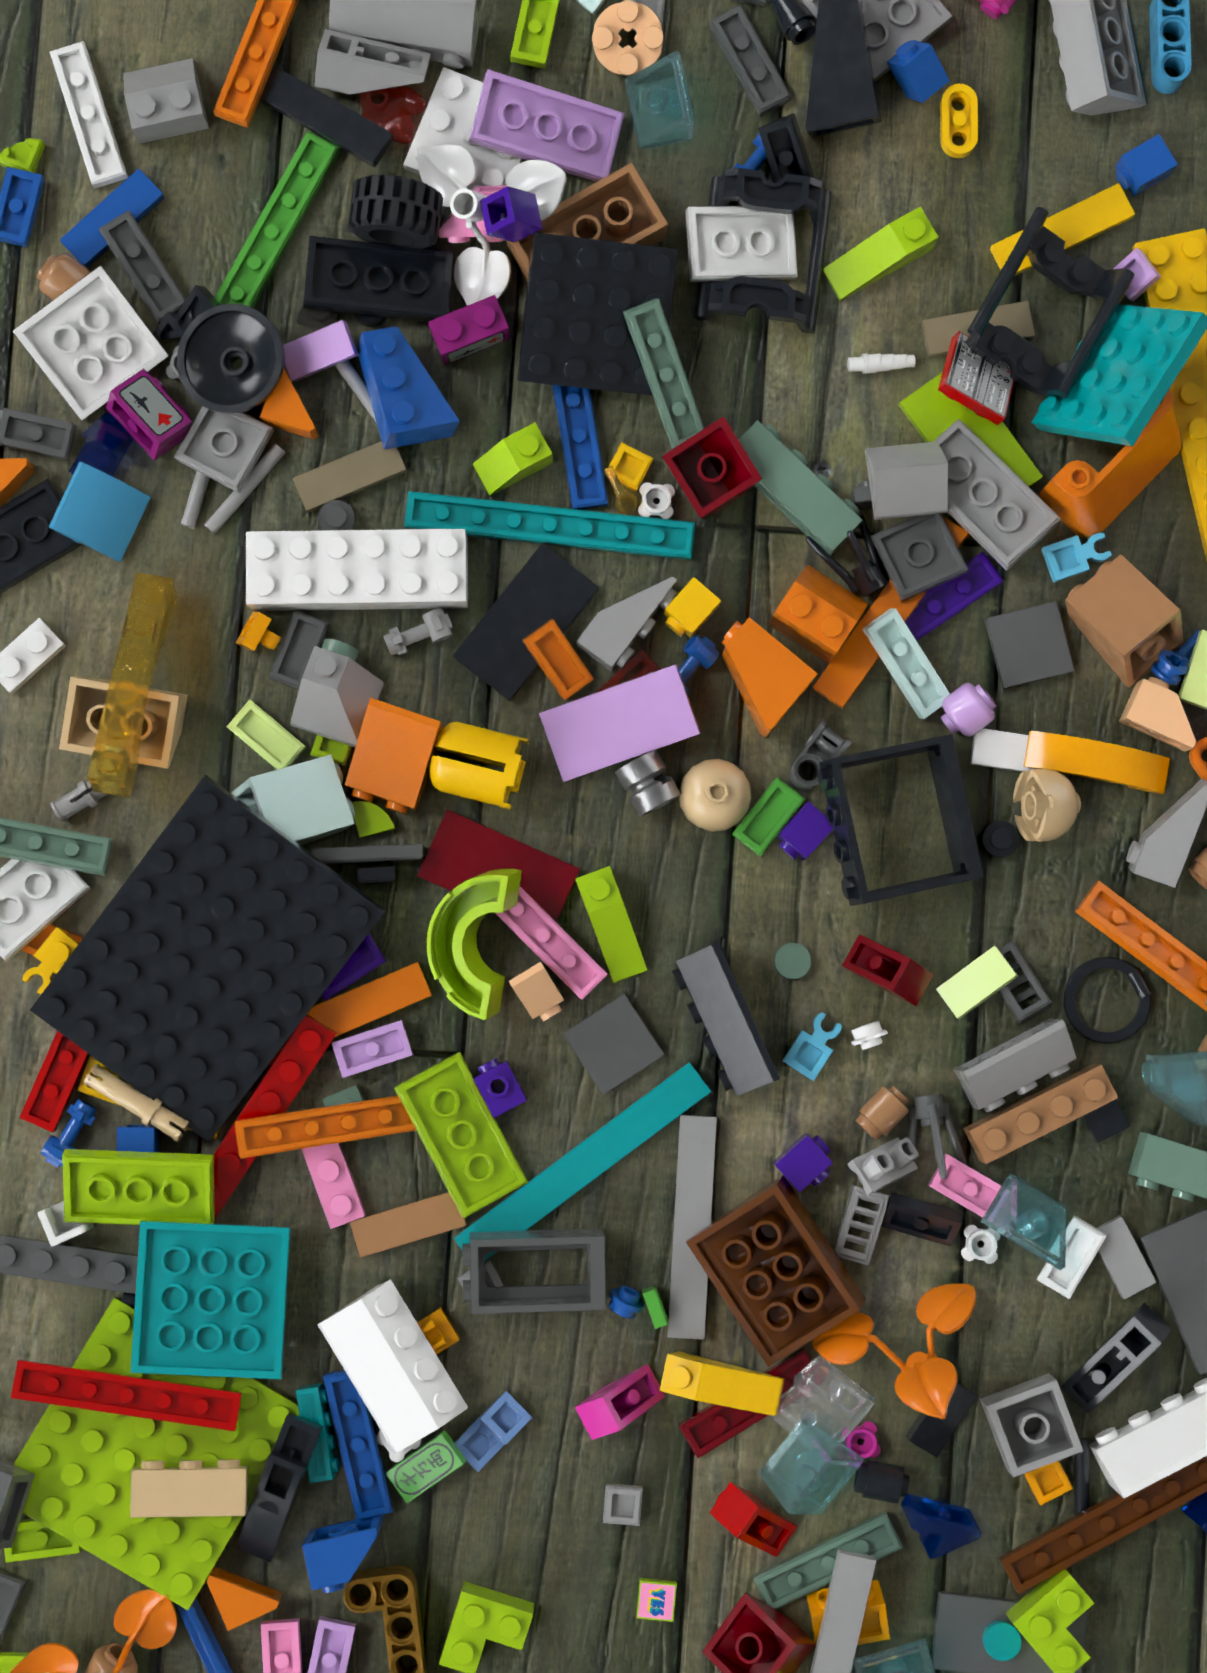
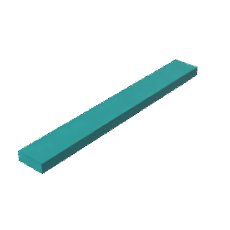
[404,491,695,560]
[453,1062,711,1261]

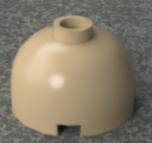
[679,759,752,832]
[1013,769,1081,842]

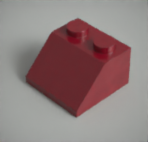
[662,416,763,520]
[702,1593,816,1673]

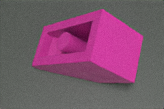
[575,1364,665,1440]

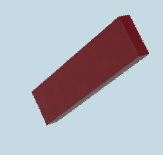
[678,1348,824,1458]

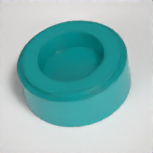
[982,1620,1021,1661]

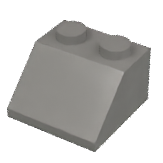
[123,58,209,144]

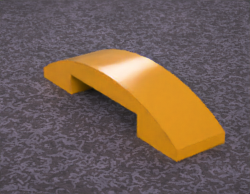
[1023,731,1170,794]

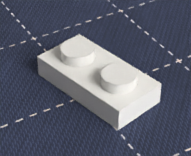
[0,618,66,695]

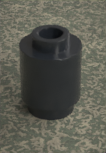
[854,1460,910,1504]

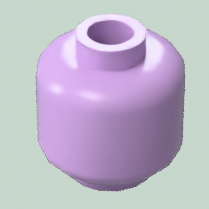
[941,683,997,737]

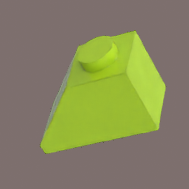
[473,422,553,496]

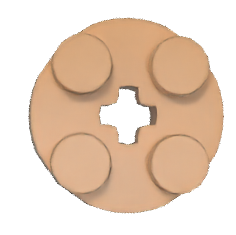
[592,0,664,76]

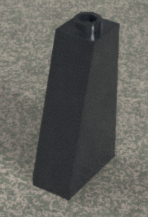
[806,0,882,138]

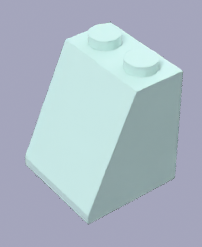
[231,755,355,846]

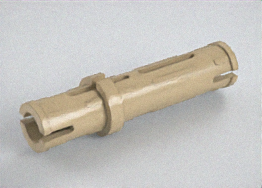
[84,1064,190,1142]

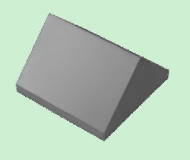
[865,441,948,520]

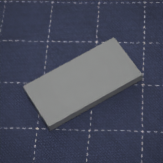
[934,419,1061,571]

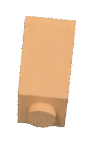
[1119,677,1196,752]
[509,962,564,1022]

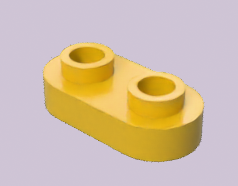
[940,84,978,159]

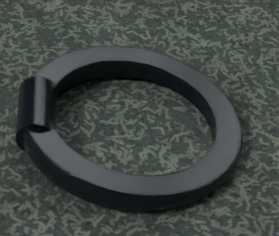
[1063,957,1152,1044]

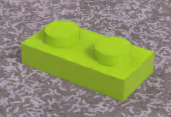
[510,0,560,69]
[4,1519,83,1563]

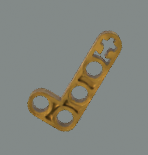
[343,1566,428,1673]

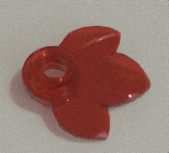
[360,86,427,144]

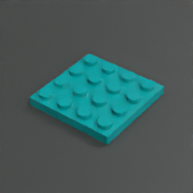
[1031,305,1207,446]
[130,1221,291,1379]

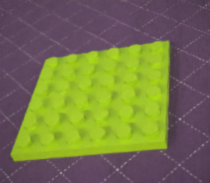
[14,1297,300,1610]

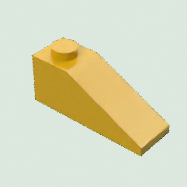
[660,1351,784,1416]

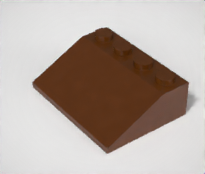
[686,1175,866,1367]

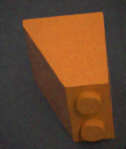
[769,565,869,664]
[722,617,818,738]
[345,697,444,814]

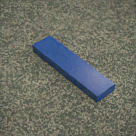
[552,385,608,510]
[323,1369,393,1521]

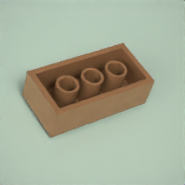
[506,162,668,282]

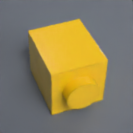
[664,577,721,638]

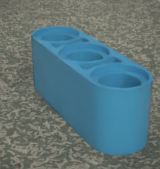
[1149,0,1191,94]

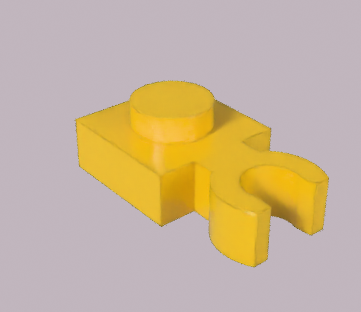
[22,927,79,995]

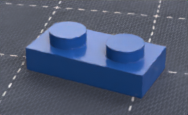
[0,167,45,248]

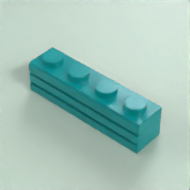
[296,1383,339,1483]

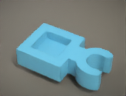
[1041,533,1112,583]
[782,1012,842,1081]

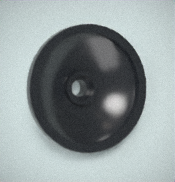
[177,304,285,414]

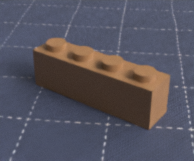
[963,1064,1118,1164]

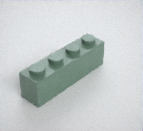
[738,420,863,556]
[1128,1132,1207,1202]

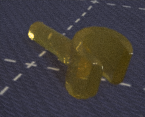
[604,465,638,515]

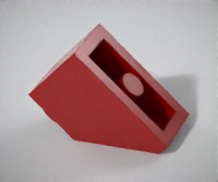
[709,1482,798,1557]

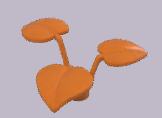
[812,1284,977,1419]
[10,1589,177,1673]

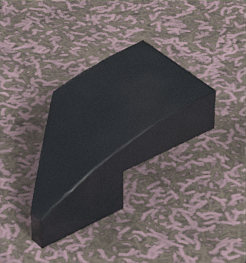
[152,285,221,340]

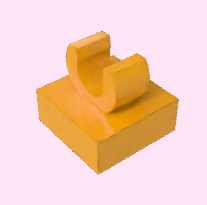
[236,611,281,651]
[417,1307,460,1355]

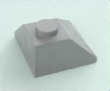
[290,646,384,747]

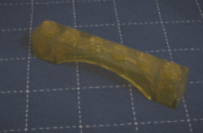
[87,572,178,797]

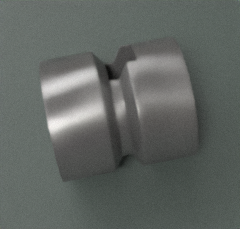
[615,750,681,817]

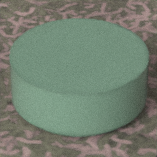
[322,639,359,661]
[773,943,811,980]

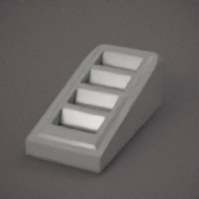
[834,1184,889,1266]

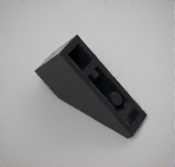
[1061,1302,1172,1414]

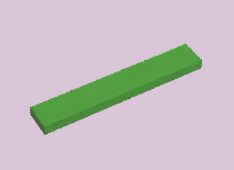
[215,130,340,308]

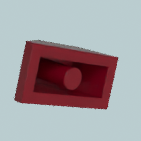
[842,934,934,1006]

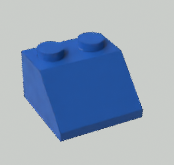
[302,1515,384,1593]

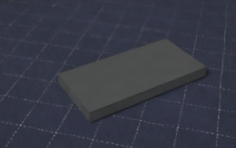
[1139,1208,1207,1375]
[931,1590,1088,1673]

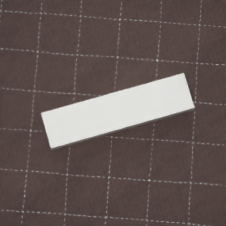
[50,41,128,189]

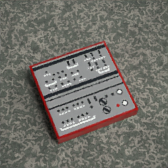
[938,331,1014,425]

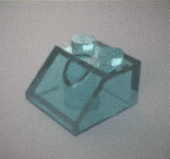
[1142,1050,1207,1127]

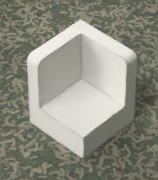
[37,1201,95,1247]

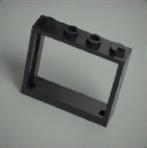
[818,734,984,906]

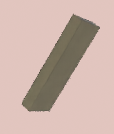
[921,301,1035,358]
[292,441,407,513]

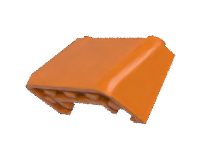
[1038,390,1182,539]

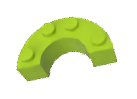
[427,869,522,1020]

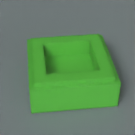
[642,1285,668,1329]

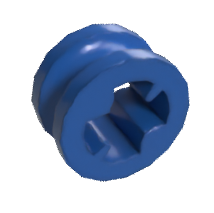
[1151,650,1189,685]

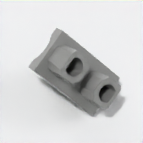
[847,1137,919,1196]

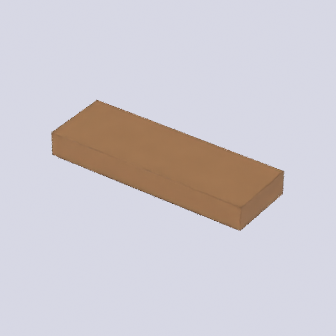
[350,1192,467,1258]

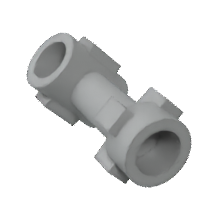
[383,608,453,656]

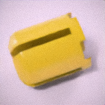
[429,722,529,810]

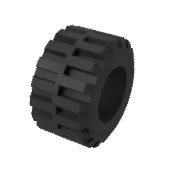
[347,174,443,249]

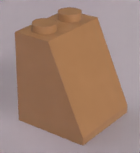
[1065,554,1184,688]

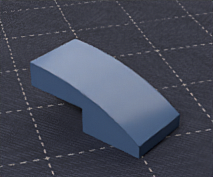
[454,1391,532,1472]

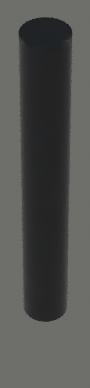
[1074,1438,1090,1516]

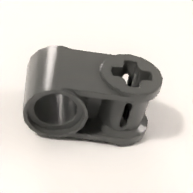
[789,720,852,791]

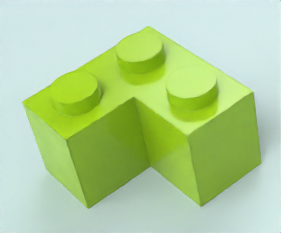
[1005,1569,1094,1673]
[439,1581,534,1673]

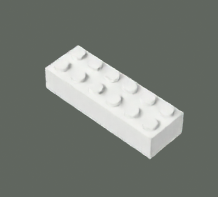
[246,529,468,611]

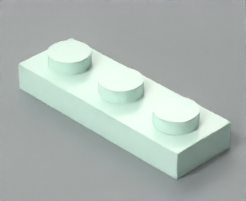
[862,608,950,719]

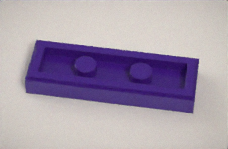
[905,552,1004,641]

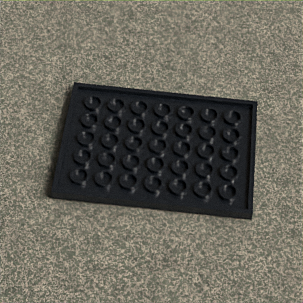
[30,775,386,1143]

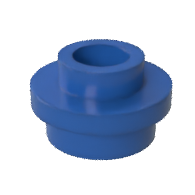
[608,1286,645,1319]

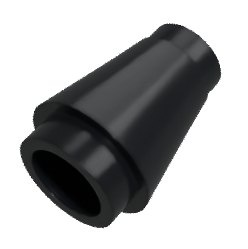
[770,0,816,45]

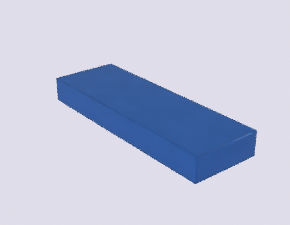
[60,168,165,268]

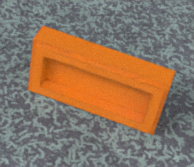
[522,619,594,700]

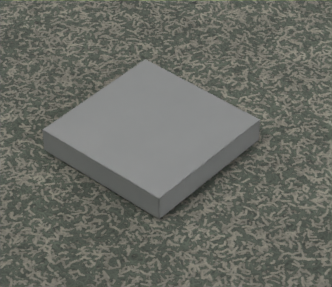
[174,406,274,493]

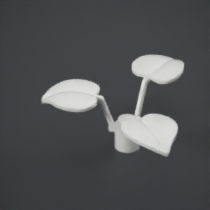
[417,144,567,306]

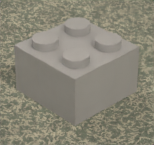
[980,1373,1083,1477]

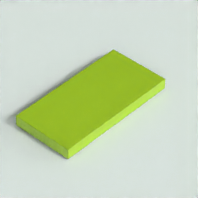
[898,372,1043,487]
[394,1052,528,1218]
[62,1149,215,1225]

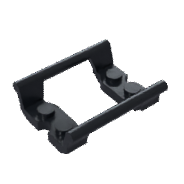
[694,168,832,333]
[965,207,1135,398]

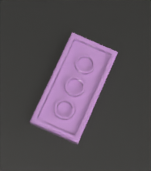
[468,69,624,182]
[539,664,701,782]

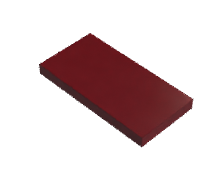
[417,810,580,922]

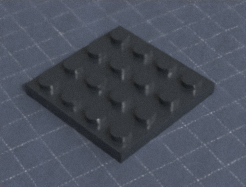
[517,232,678,395]

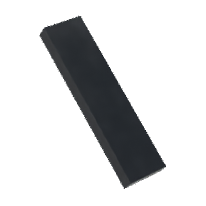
[259,65,394,168]

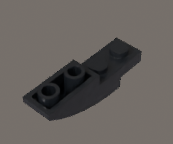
[236,1412,324,1563]

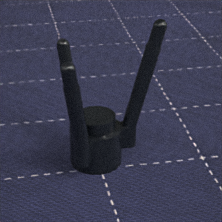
[805,516,888,598]

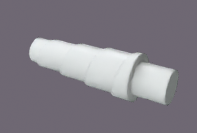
[847,353,915,374]

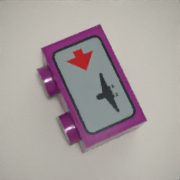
[428,295,510,366]
[106,368,192,461]

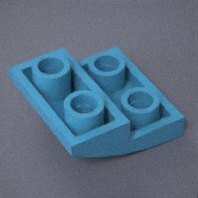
[49,462,151,562]

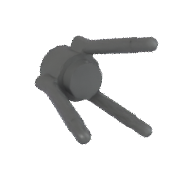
[908,1094,967,1179]

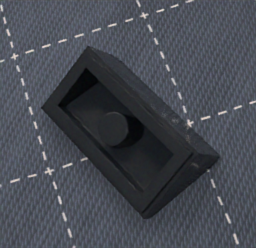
[758,113,815,183]
[905,1382,977,1458]

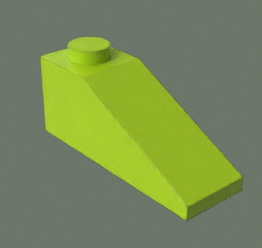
[822,206,939,301]
[575,866,647,983]

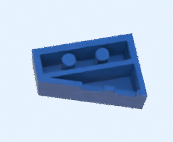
[357,326,460,450]

